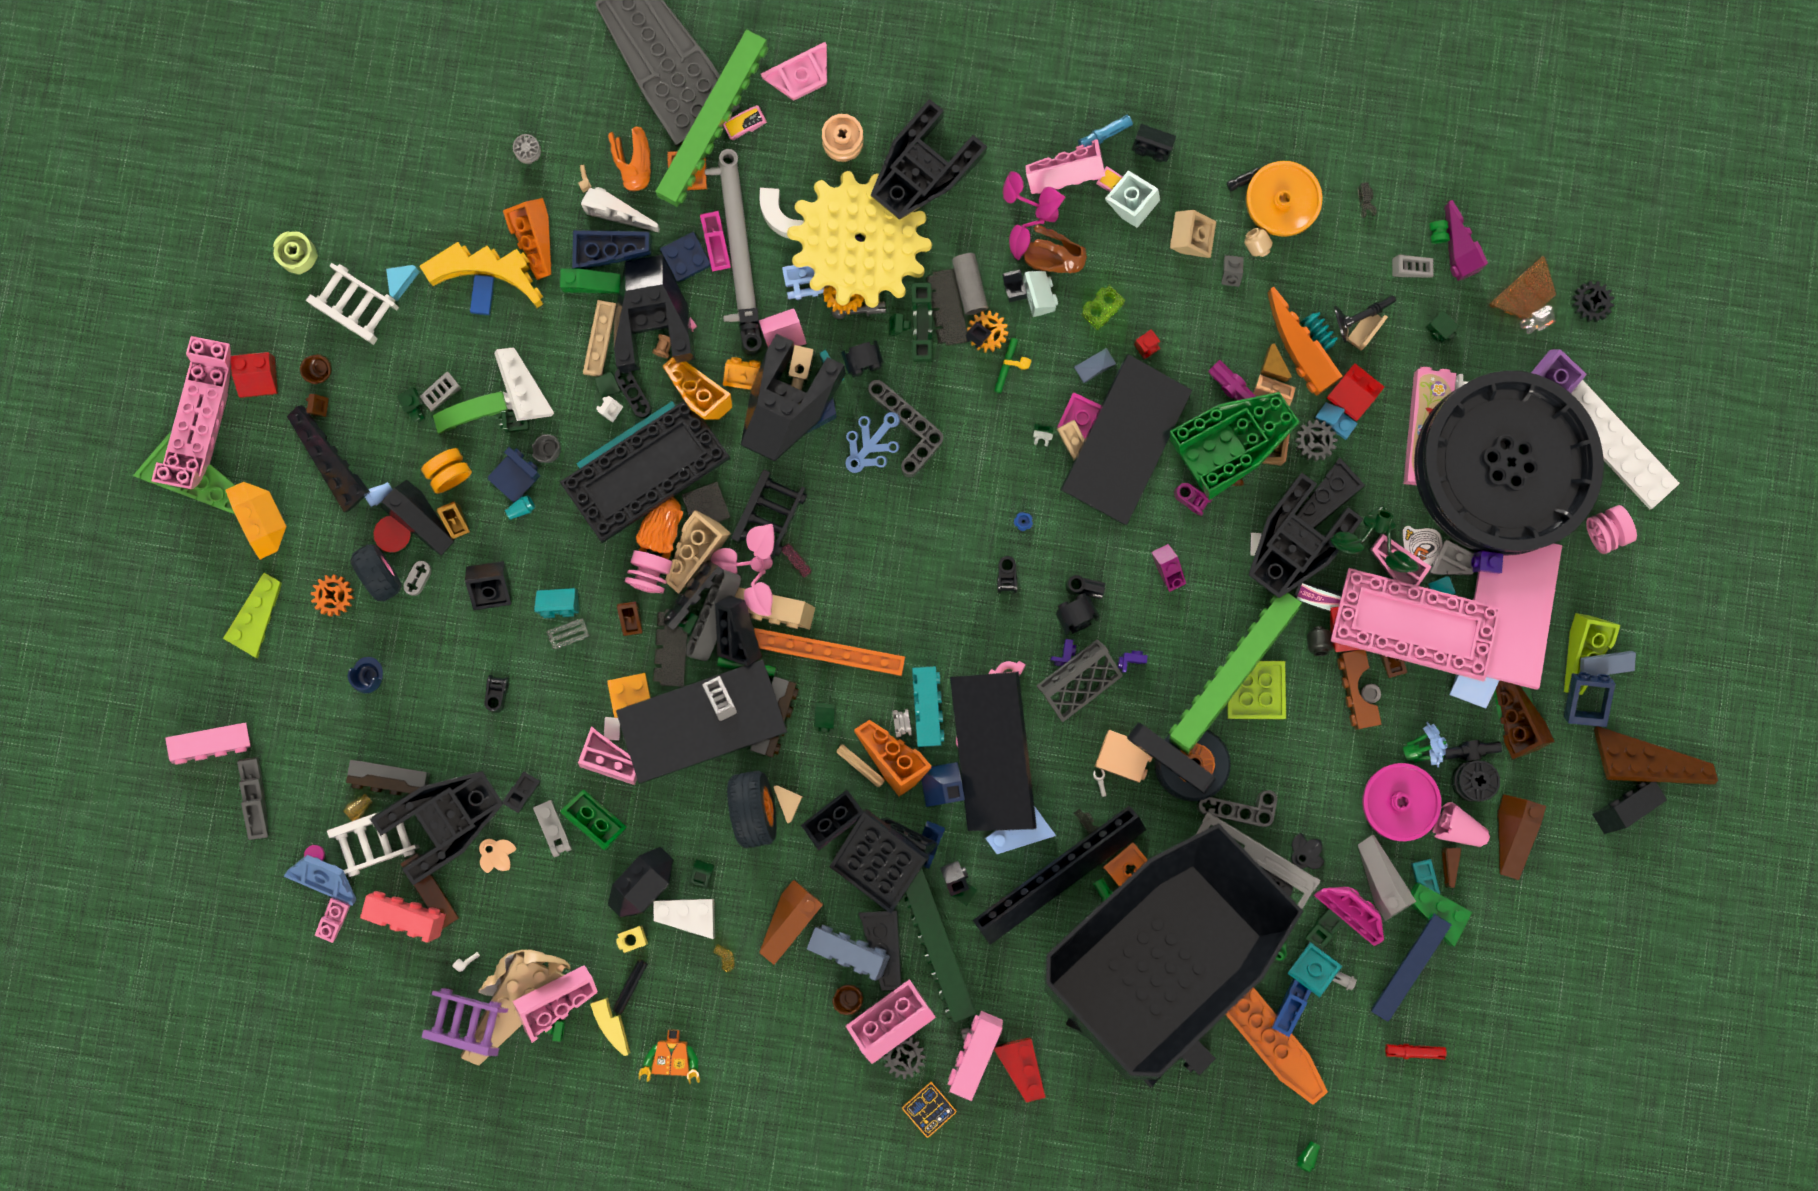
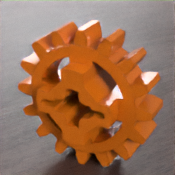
[311,575,354,617]

